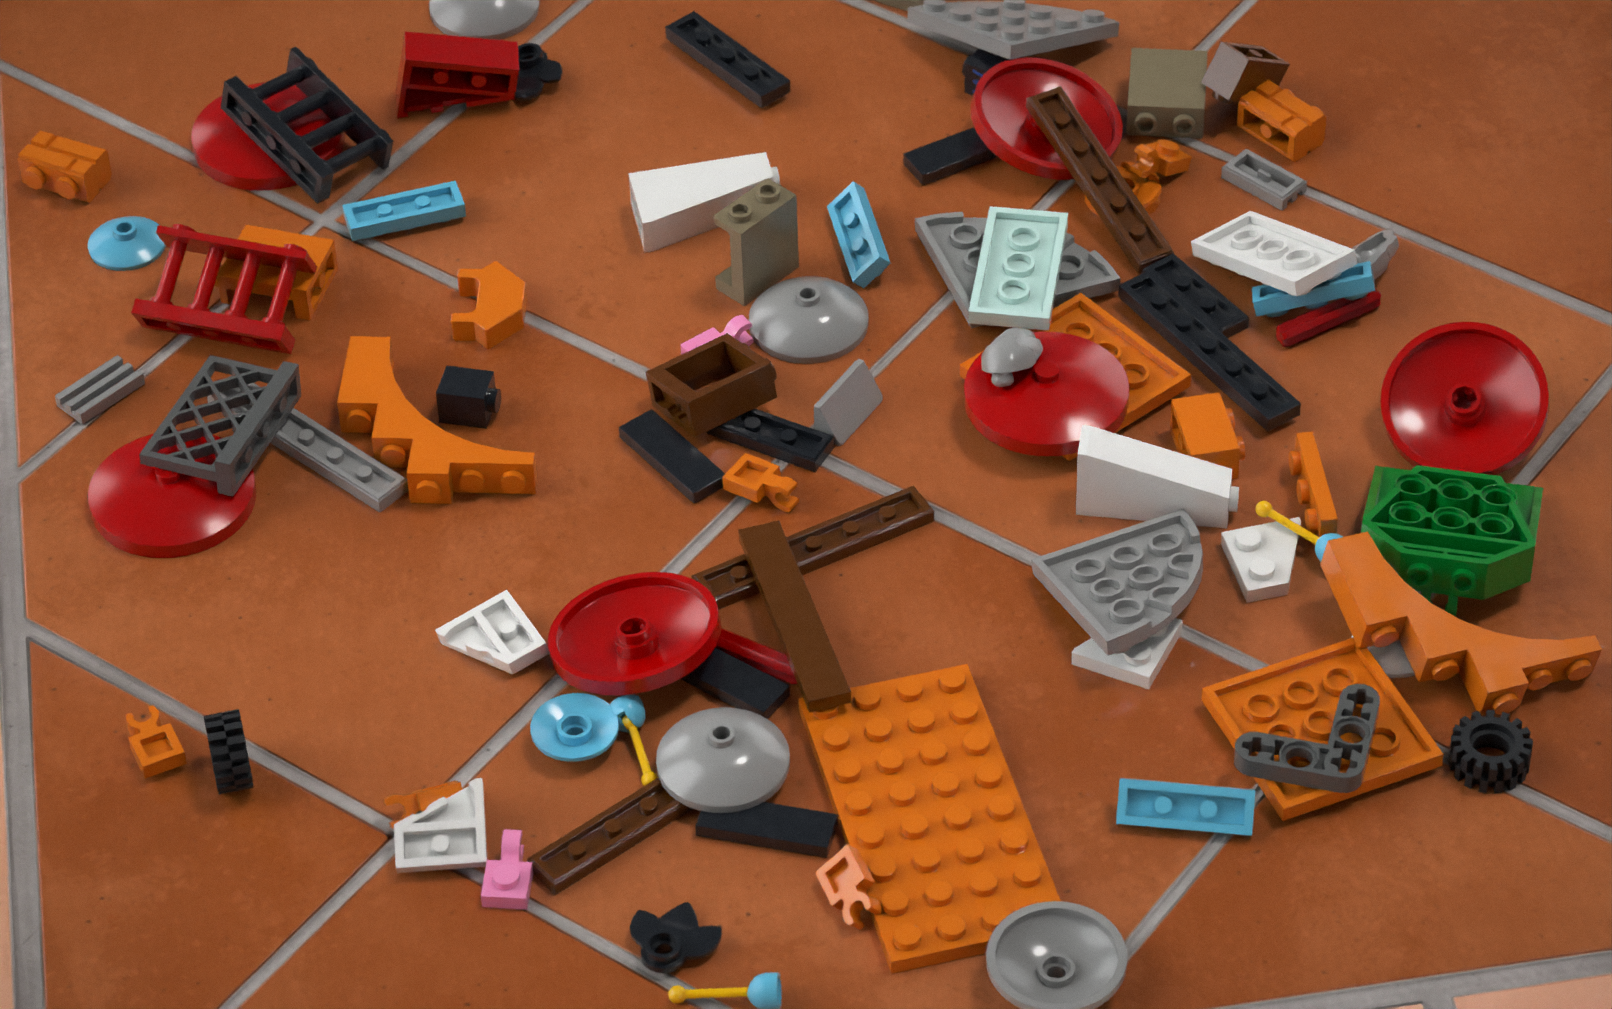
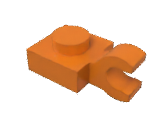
[1129,139,1192,177]
[722,453,799,512]
[383,780,462,829]

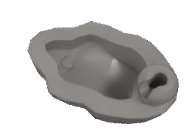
[1352,229,1399,280]
[981,327,1043,387]

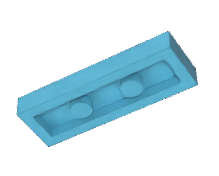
[342,181,466,241]
[827,181,891,288]
[1252,261,1375,317]
[1116,778,1256,836]

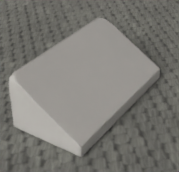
[814,359,883,446]

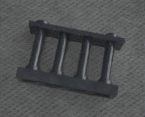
[220,46,393,204]

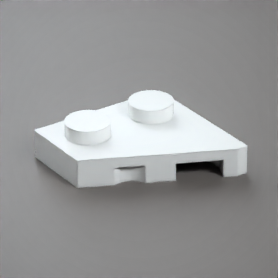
[1221,517,1301,603]
[435,590,550,675]
[1072,618,1183,689]
[394,778,487,873]

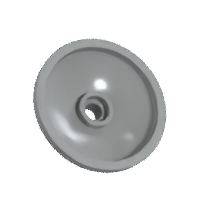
[429,0,540,40]
[749,276,869,364]
[656,707,790,813]
[986,901,1127,1009]

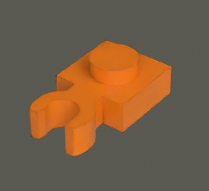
[126,705,187,779]
[815,844,882,930]

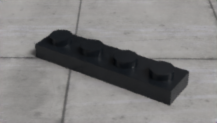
[665,11,791,108]

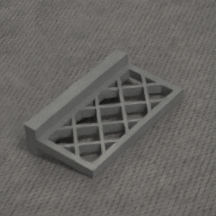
[139,355,302,496]

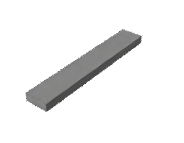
[207,376,409,512]

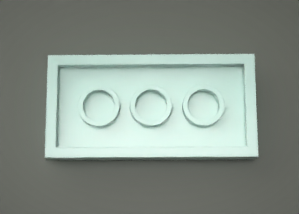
[968,206,1068,331]

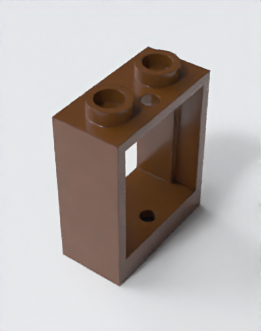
[646,333,777,437]

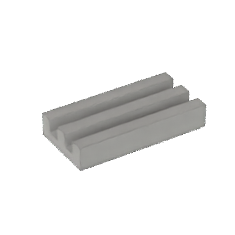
[1221,149,1307,211]
[55,355,145,425]

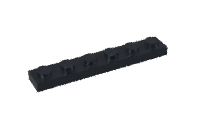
[1118,270,1301,432]

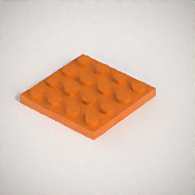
[960,293,1191,461]
[1201,638,1444,821]

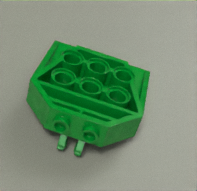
[1361,465,1543,617]

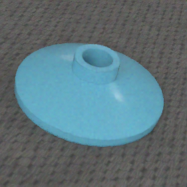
[88,216,166,271]
[530,693,619,762]

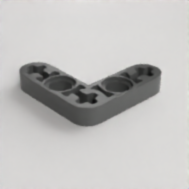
[1234,684,1380,793]

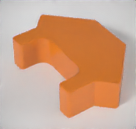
[451,261,527,349]

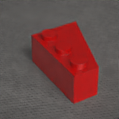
[396,31,519,119]

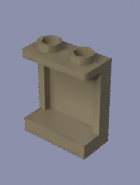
[1127,48,1208,138]
[714,179,799,306]

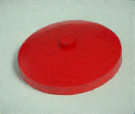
[970,57,1123,180]
[191,82,345,191]
[1380,322,1549,475]
[964,332,1129,456]
[88,430,257,558]
[548,572,722,696]

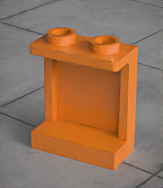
[215,225,338,321]

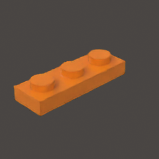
[1289,431,1338,537]

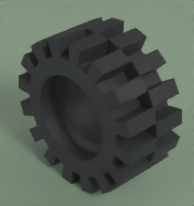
[204,709,254,795]
[1449,710,1533,794]

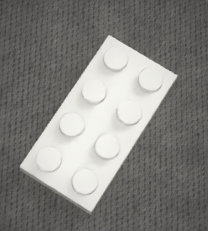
[1191,211,1357,296]

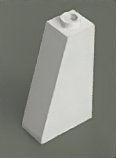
[629,152,780,253]
[1076,425,1239,528]

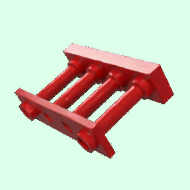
[131,224,317,354]

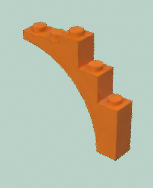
[337,336,538,504]
[1320,532,1602,716]

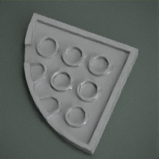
[907,0,1119,60]
[915,212,1121,329]
[1031,509,1203,656]

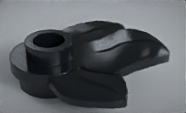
[514,43,563,102]
[630,902,722,973]

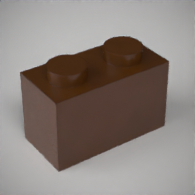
[1201,42,1290,105]

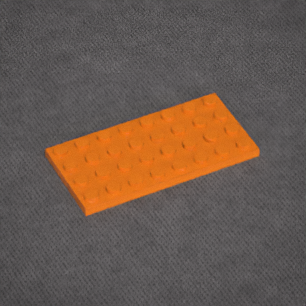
[798,664,1061,974]

